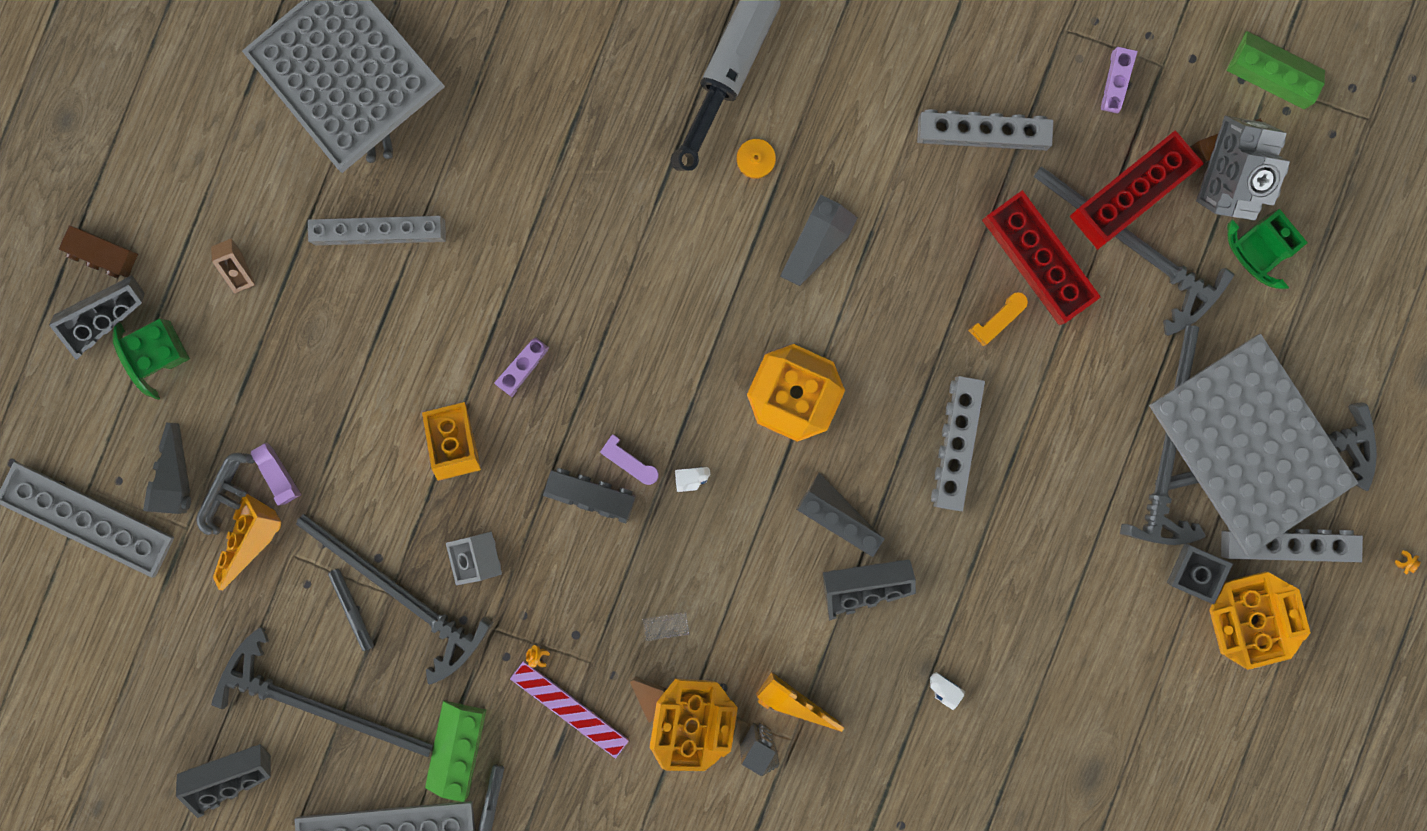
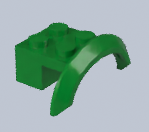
[1227,209,1308,290]
[113,318,190,400]

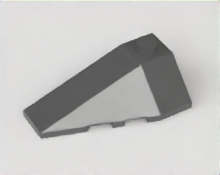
[780,194,858,286]
[143,422,191,514]

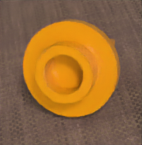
[1394,550,1421,575]
[526,645,550,668]

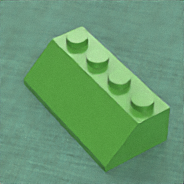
[1226,31,1325,109]
[425,701,487,802]

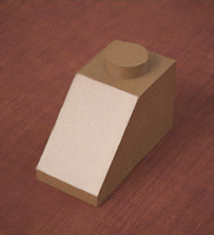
[211,238,255,294]
[630,677,666,723]

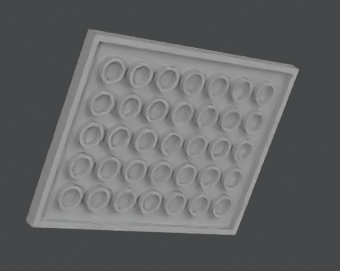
[242,0,445,173]
[1149,334,1358,555]

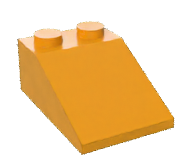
[422,402,481,481]

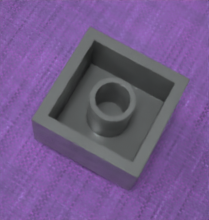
[1167,544,1233,604]

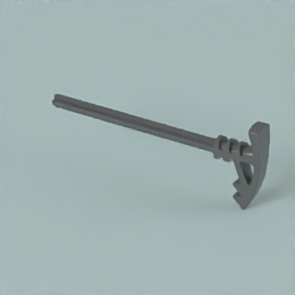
[1033,166,1235,336]
[1120,325,1206,545]
[1155,402,1377,491]
[296,514,494,685]
[211,627,433,757]

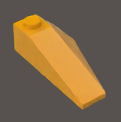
[213,494,281,591]
[756,672,844,732]

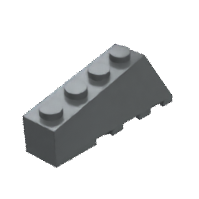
[49,276,145,360]
[543,468,636,524]
[796,473,885,557]
[823,559,916,621]
[740,723,780,776]
[176,744,271,818]

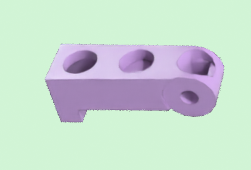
[1101,47,1137,114]
[494,337,549,397]
[600,434,659,485]
[251,443,301,505]

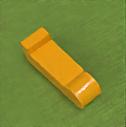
[968,292,1028,346]

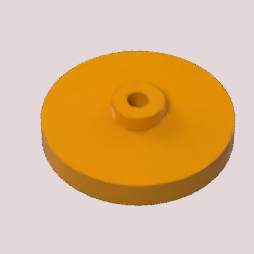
[736,139,776,179]

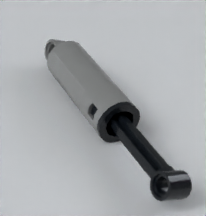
[670,0,781,171]

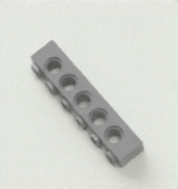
[917,109,1053,151]
[308,216,446,246]
[931,376,985,512]
[1221,529,1363,562]

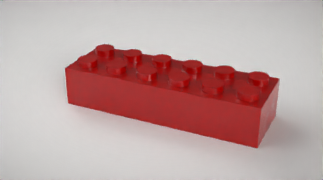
[1069,130,1204,250]
[982,190,1101,326]

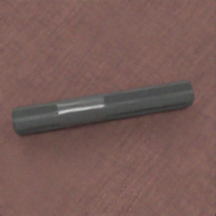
[328,569,374,651]
[478,764,504,831]

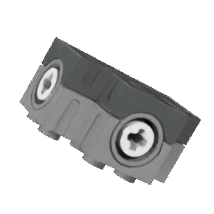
[1196,115,1290,220]

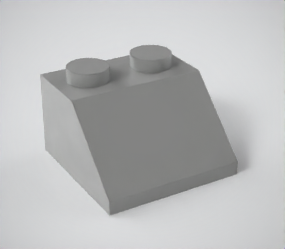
[446,532,502,585]

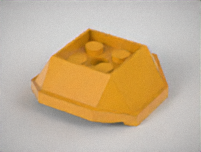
[747,344,845,442]
[1209,571,1311,670]
[650,679,738,771]

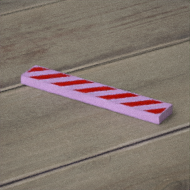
[510,661,629,759]

